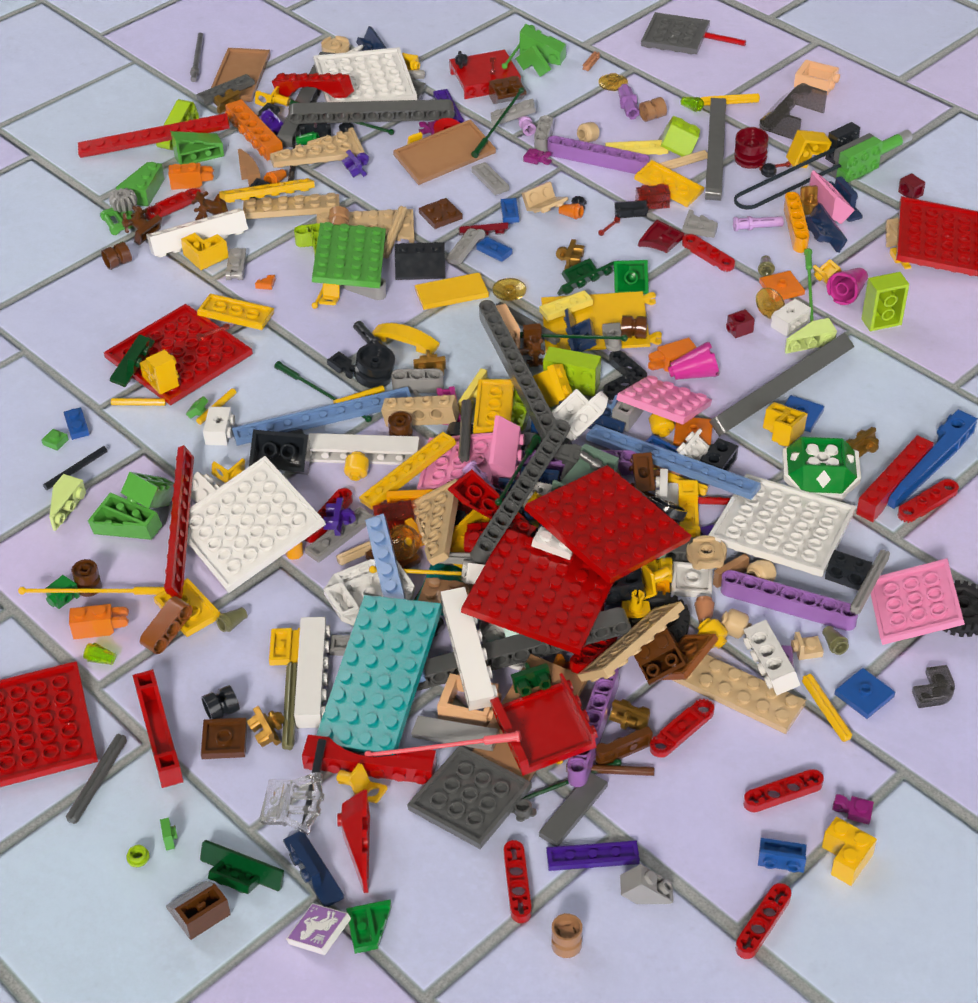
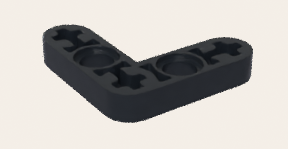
[603,350,647,400]

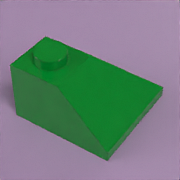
[613,260,649,294]

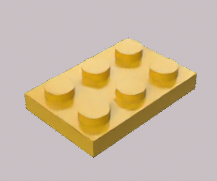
[154,578,221,637]

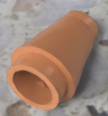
[694,596,715,625]

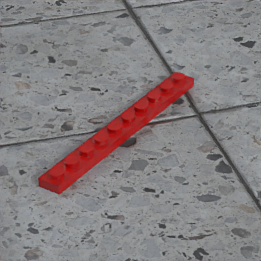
[78,113,230,158]
[164,445,194,599]

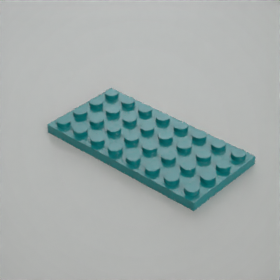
[316,595,443,756]

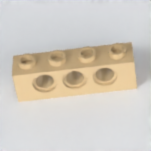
[381,395,460,427]

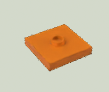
[759,271,805,302]
[673,418,712,446]

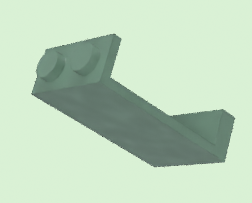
[551,444,619,491]

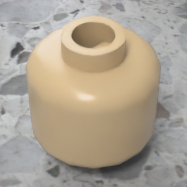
[577,122,600,143]
[746,559,776,582]
[720,609,752,639]

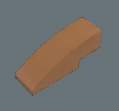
[238,149,261,186]

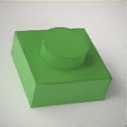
[186,396,208,419]
[42,429,69,451]
[160,818,178,851]

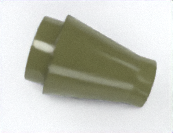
[758,255,775,277]
[216,607,248,632]
[822,626,849,655]

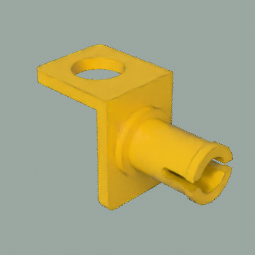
[255,86,290,107]
[319,283,340,305]
[212,458,245,483]
[642,565,672,600]
[621,590,650,618]
[336,763,388,803]

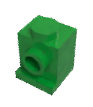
[45,575,80,609]

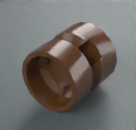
[101,241,132,270]
[621,315,647,339]
[388,412,413,436]
[71,559,102,597]

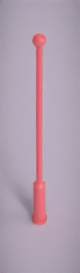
[364,731,521,757]

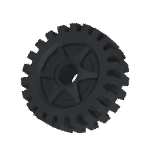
[943,580,978,637]
[629,591,690,643]

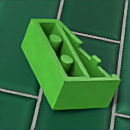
[520,24,566,65]
[116,162,165,206]
[121,472,174,509]
[88,492,162,540]

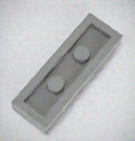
[491,98,536,126]
[472,162,509,195]

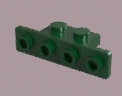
[557,258,614,296]
[110,335,155,387]
[200,840,284,894]

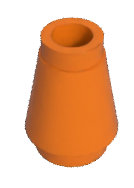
[264,169,287,184]
[559,203,584,219]

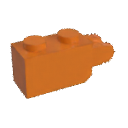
[168,163,214,190]
[648,337,697,372]
[69,604,129,640]

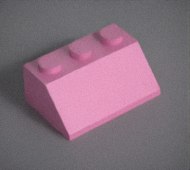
[810,170,855,224]
[489,416,525,484]

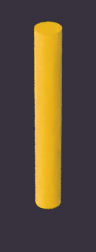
[333,385,385,404]
[196,388,237,425]
[111,398,166,406]

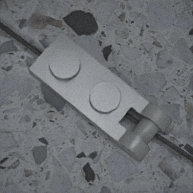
[445,228,485,265]
[225,248,246,280]

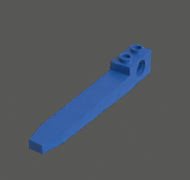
[887,409,978,509]

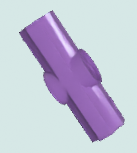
[618,84,639,120]

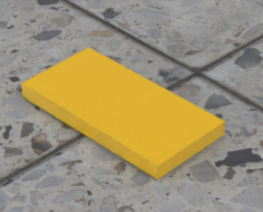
[634,160,705,207]
[415,273,489,310]
[197,293,274,330]
[473,379,514,434]

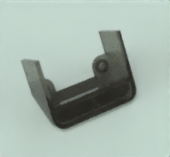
[759,83,827,140]

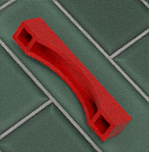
[272,73,354,98]
[856,435,934,522]
[132,669,183,788]
[302,735,437,784]

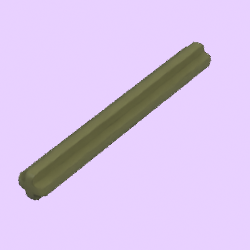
[282,662,298,750]

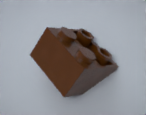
[489,76,526,104]
[634,629,687,685]
[166,881,231,940]

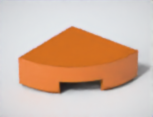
[255,275,276,290]

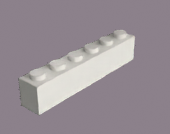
[147,208,248,257]
[308,433,420,465]
[441,587,497,711]
[294,617,330,728]

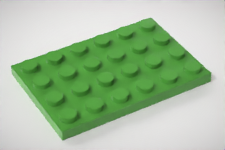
[312,222,386,288]

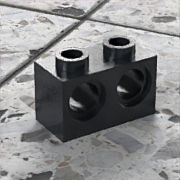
[700,438,738,471]
[825,550,872,591]
[605,568,646,605]

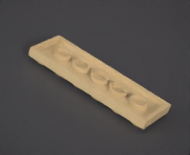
[243,193,340,219]
[578,601,685,682]
[672,655,806,734]

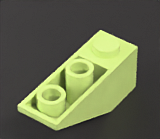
[785,318,837,354]
[49,474,86,531]

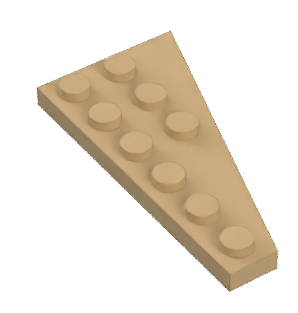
[270,127,365,168]
[317,209,414,243]
[410,478,458,566]

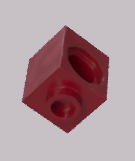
[898,173,926,199]
[726,309,755,339]

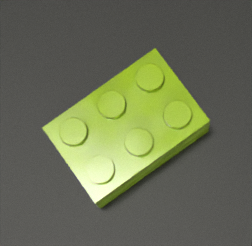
[861,272,909,331]
[543,346,601,397]

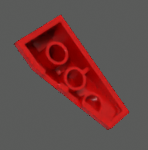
[448,469,529,529]
[337,790,370,893]

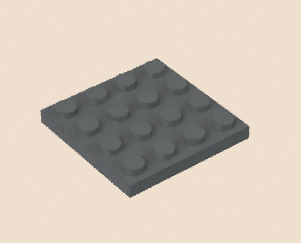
[641,12,710,54]
[407,746,532,849]

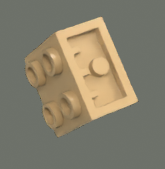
[521,182,568,213]

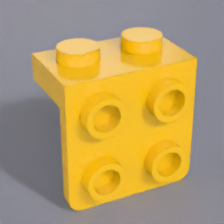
[533,364,572,408]

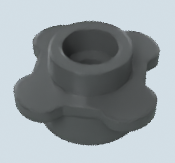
[511,799,537,822]

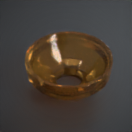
[389,524,420,561]

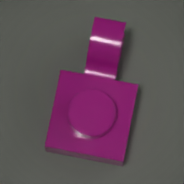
[419,120,437,135]
[523,148,552,165]
[832,794,874,825]

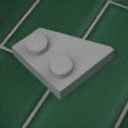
[682,209,718,238]

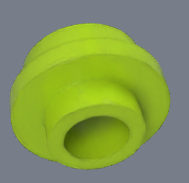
[126,845,150,867]

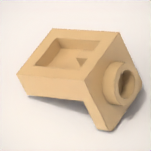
[791,632,824,660]

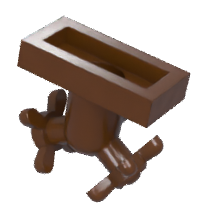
[191,191,228,220]
[121,206,162,245]
[519,323,545,367]
[629,452,660,492]

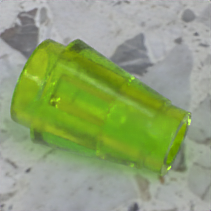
[681,97,704,112]
[83,642,116,665]

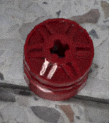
[734,127,769,169]

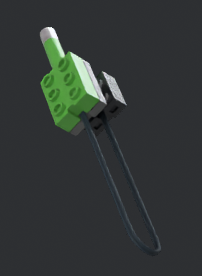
[734,122,912,210]

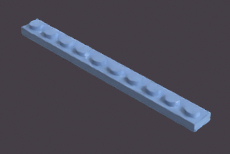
[232,387,412,446]
[586,424,761,500]
[365,513,426,683]

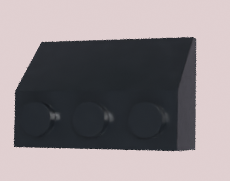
[395,242,445,280]
[248,429,310,475]

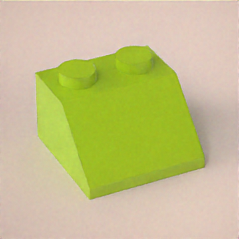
[661,116,700,157]

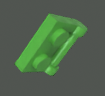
[100,208,134,235]

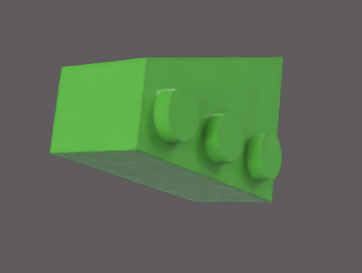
[170,131,224,164]

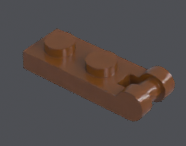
[595,726,653,765]

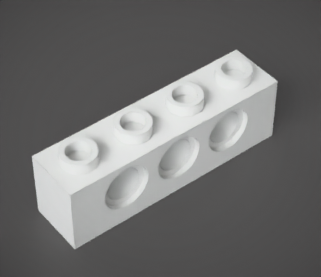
[743,620,800,695]

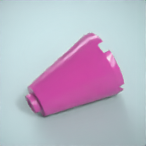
[827,268,868,305]
[668,342,719,380]

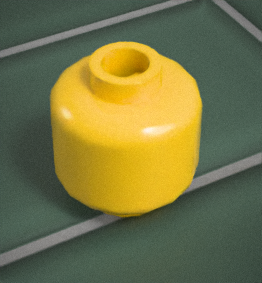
[649,413,675,437]
[344,452,369,481]
[697,618,728,649]

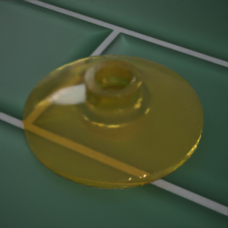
[598,73,628,91]
[492,278,526,301]
[756,288,785,319]

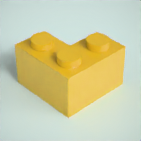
[786,130,832,168]
[181,233,228,270]
[140,350,179,395]
[763,402,808,446]
[822,816,877,886]

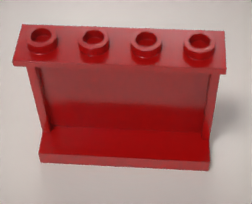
[449,49,521,99]
[490,673,598,776]

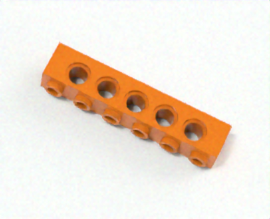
[225,99,283,161]

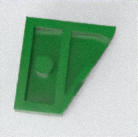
[346,899,392,954]

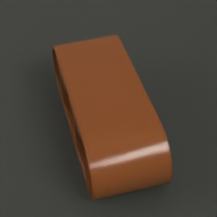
[140,596,193,654]

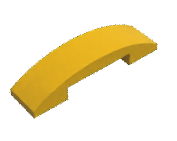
[372,323,440,355]
[678,480,700,538]

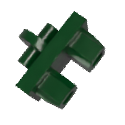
[511,662,552,697]

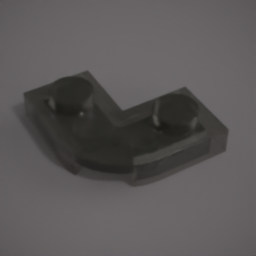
[912,665,955,708]

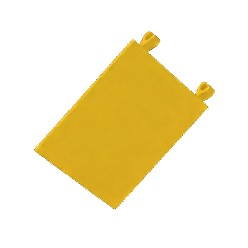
[541,291,662,353]

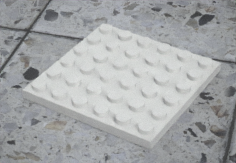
[313,47,417,102]
[187,456,326,593]
[709,474,856,577]

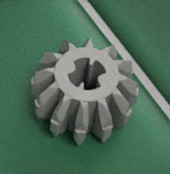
[109,188,137,213]

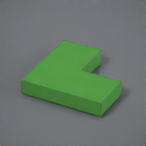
[515,45,551,77]

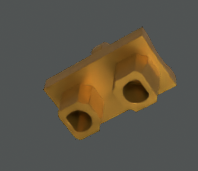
[214,89,241,114]
[800,185,818,215]
[556,239,584,270]
[413,350,446,376]
[846,427,879,458]
[609,699,650,730]
[247,706,285,747]

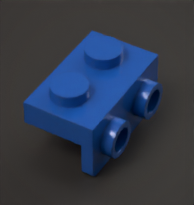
[758,838,807,873]

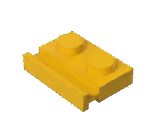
[269,628,300,666]

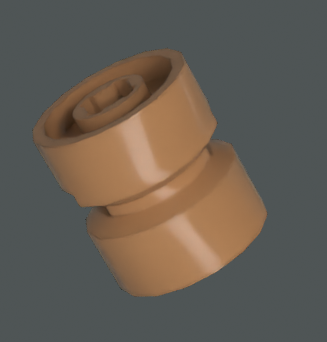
[639,97,667,122]
[328,206,350,225]
[551,913,582,958]

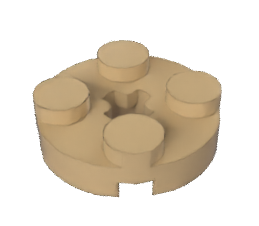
[321,36,350,54]
[686,536,727,570]

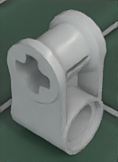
[602,322,622,352]

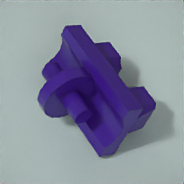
[259,109,283,135]
[342,150,369,178]
[323,498,356,536]

